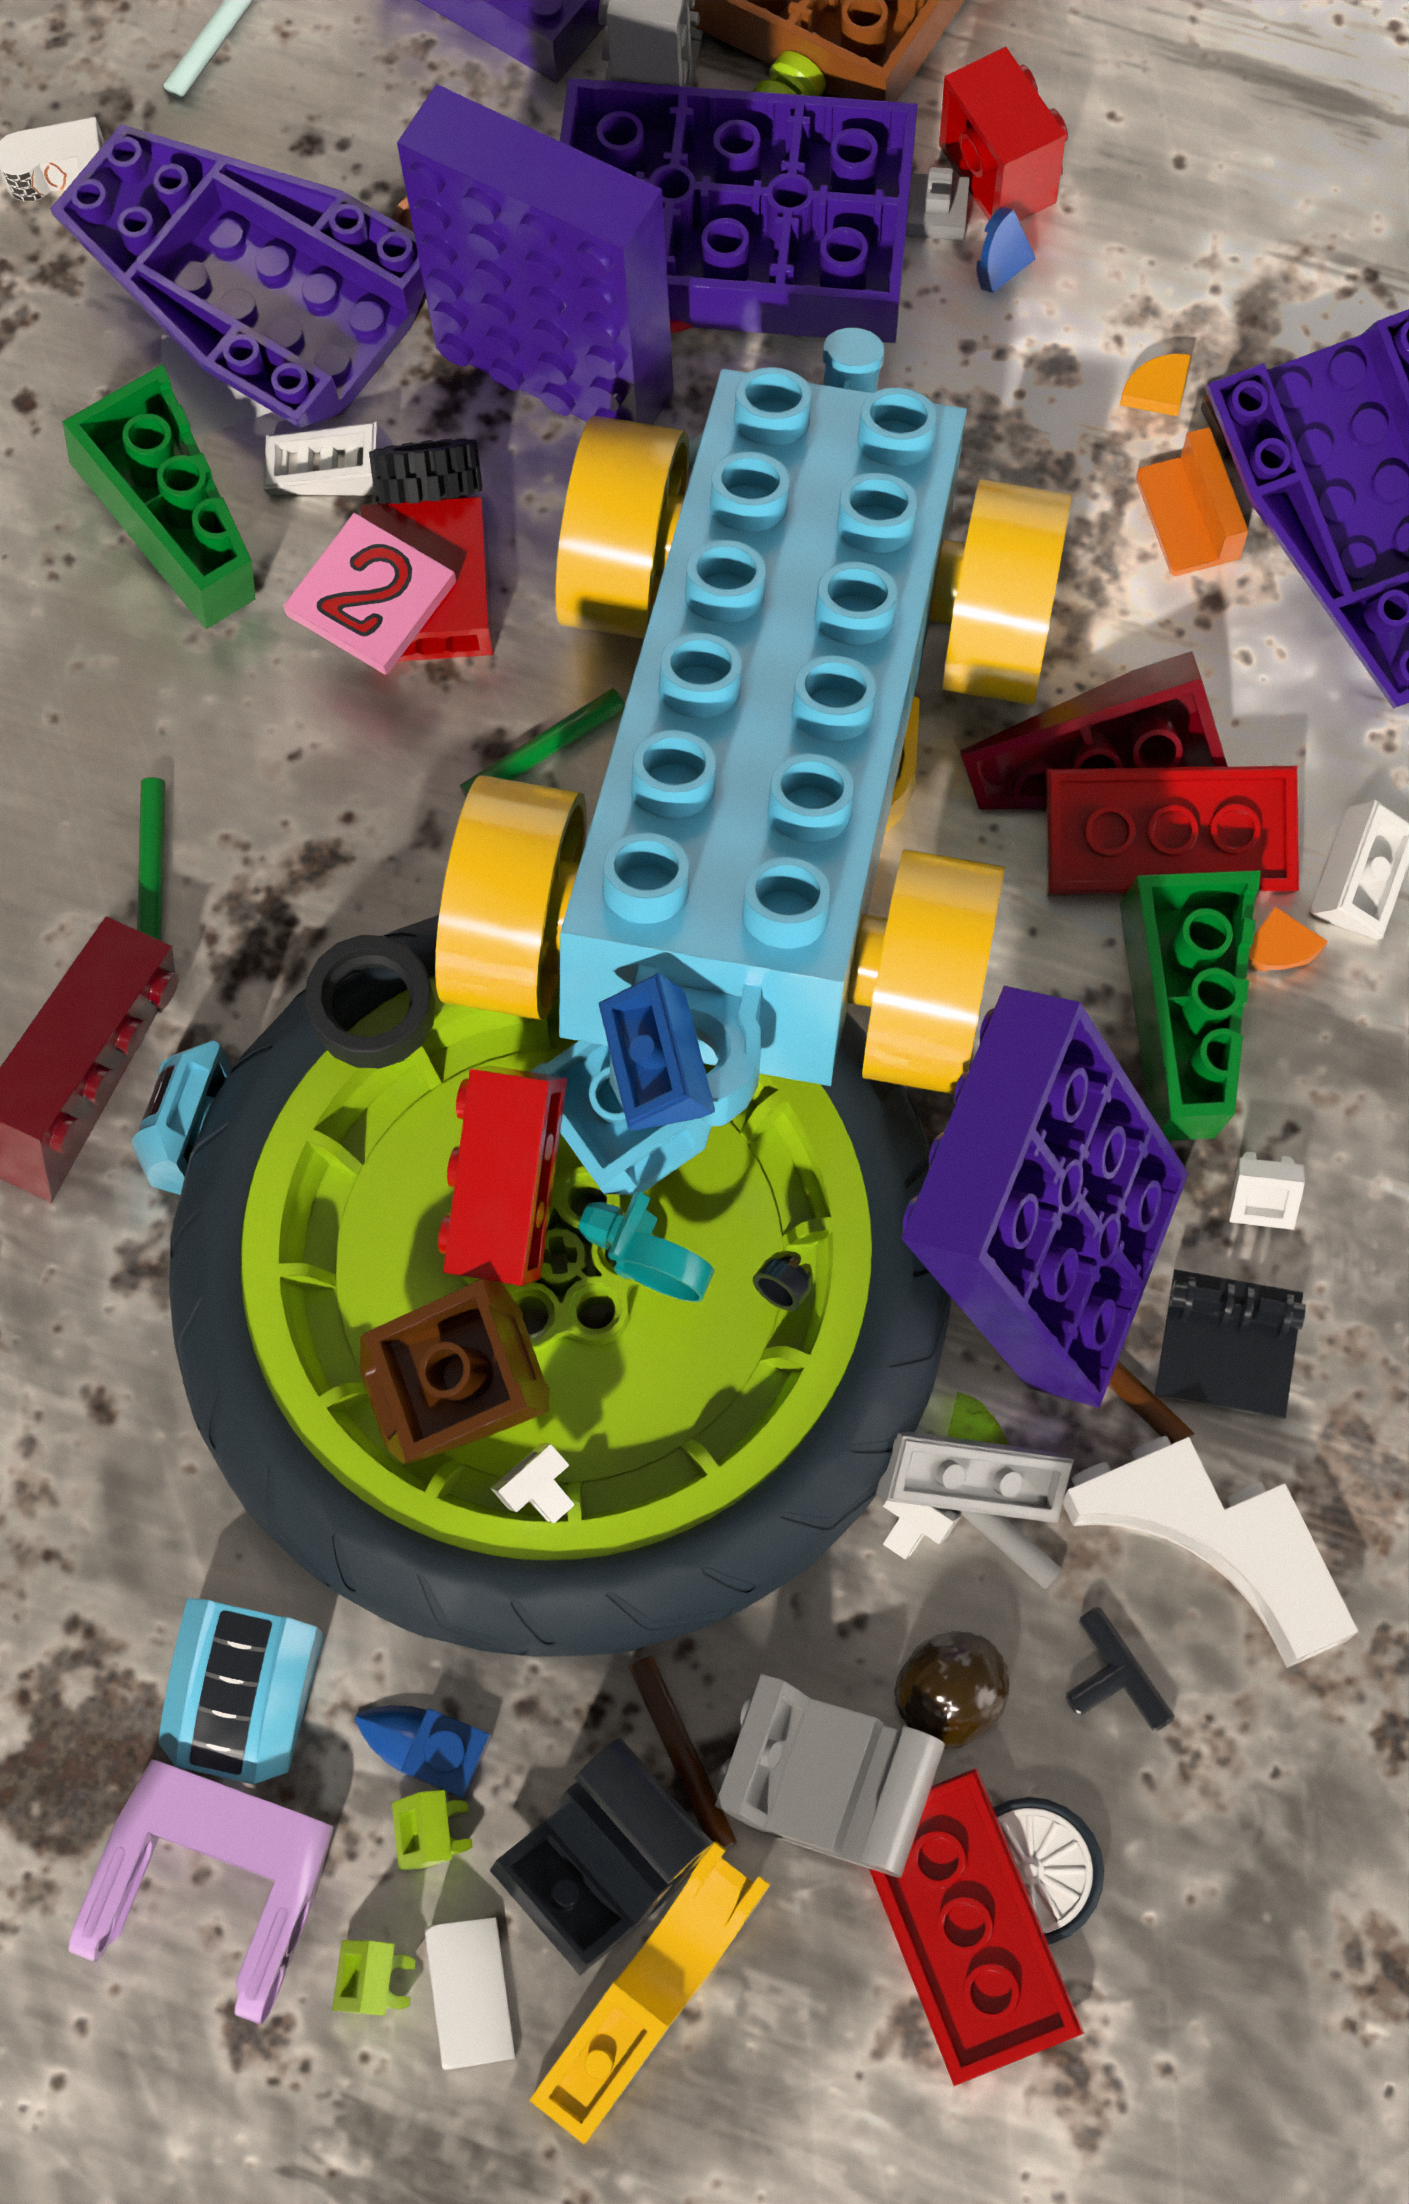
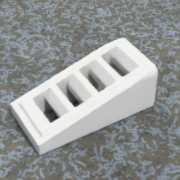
[264,422,393,496]

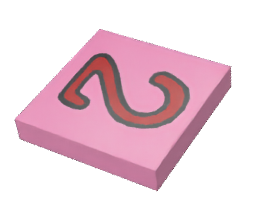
[283,513,456,676]

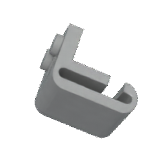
[715,1674,945,1878]

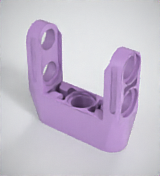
[68,1759,333,2025]

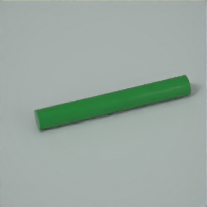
[460,688,625,797]
[137,777,165,941]

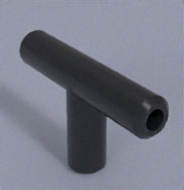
[1065,1607,1175,1732]

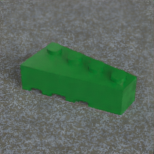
[62,364,256,629]
[1120,870,1261,1141]

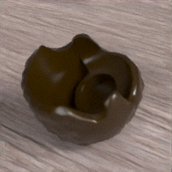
[894,1631,1010,1749]

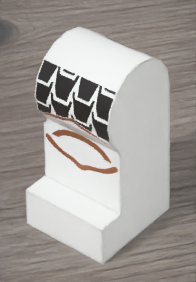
[0,117,105,201]

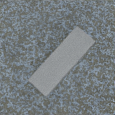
[876,1431,1074,1523]

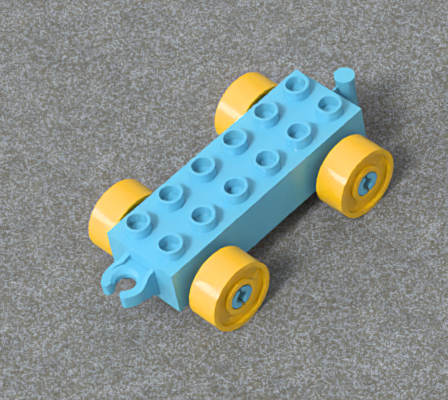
[435,328,1073,1126]

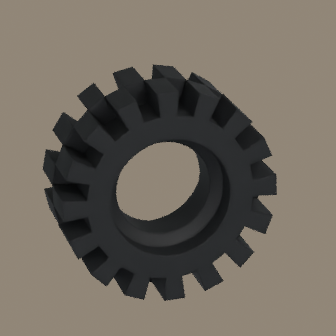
[369,438,483,504]

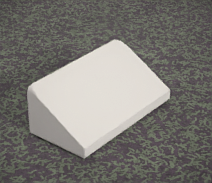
[1309,800,1409,940]
[425,1917,516,2070]

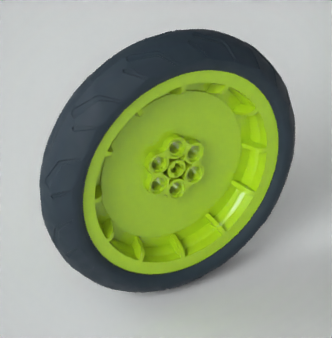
[169,915,951,1657]

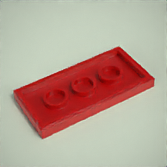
[1045,766,1299,896]
[869,1768,1085,2086]

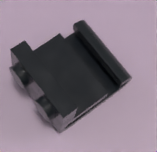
[489,1737,714,1976]

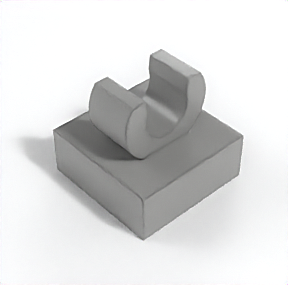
[906,167,970,241]

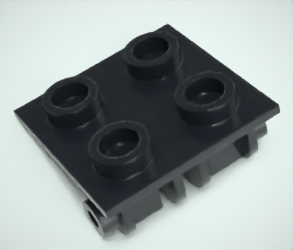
[1155,1269,1306,1419]

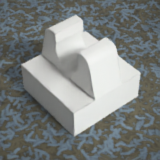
[1229,1152,1305,1230]
[490,1442,574,1524]
[883,1501,961,1560]

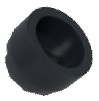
[753,1250,813,1311]

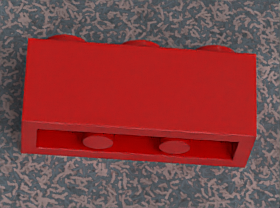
[438,1065,567,1286]

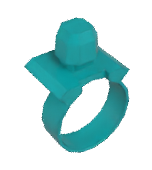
[578,1191,715,1302]

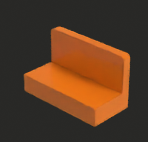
[1136,427,1249,576]

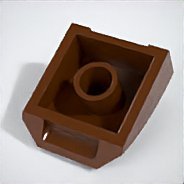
[360,1279,550,1464]

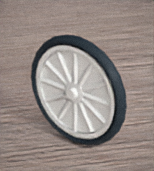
[994,1797,1104,1944]

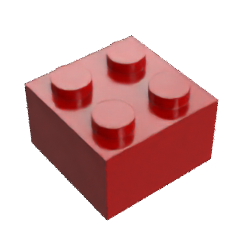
[939,46,1068,221]

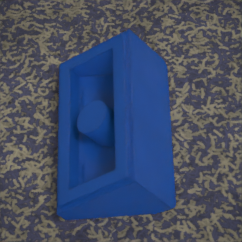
[598,973,715,1131]

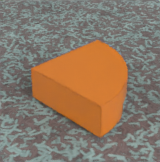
[1248,907,1328,972]

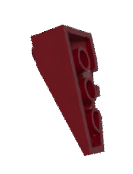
[960,651,1228,809]

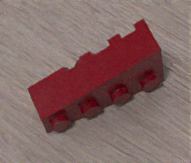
[0,916,179,1203]

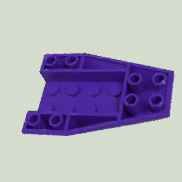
[50,124,425,428]
[1205,309,1409,709]

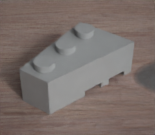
[598,0,704,87]

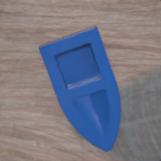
[355,1705,492,1800]

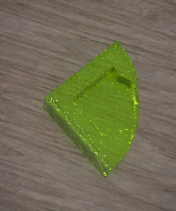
[947,1392,1009,1445]

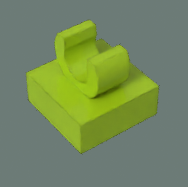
[391,1790,473,1871]
[332,1940,416,2016]

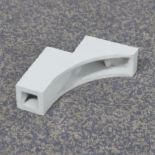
[1063,1436,1358,1668]

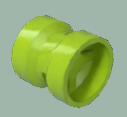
[752,51,826,96]

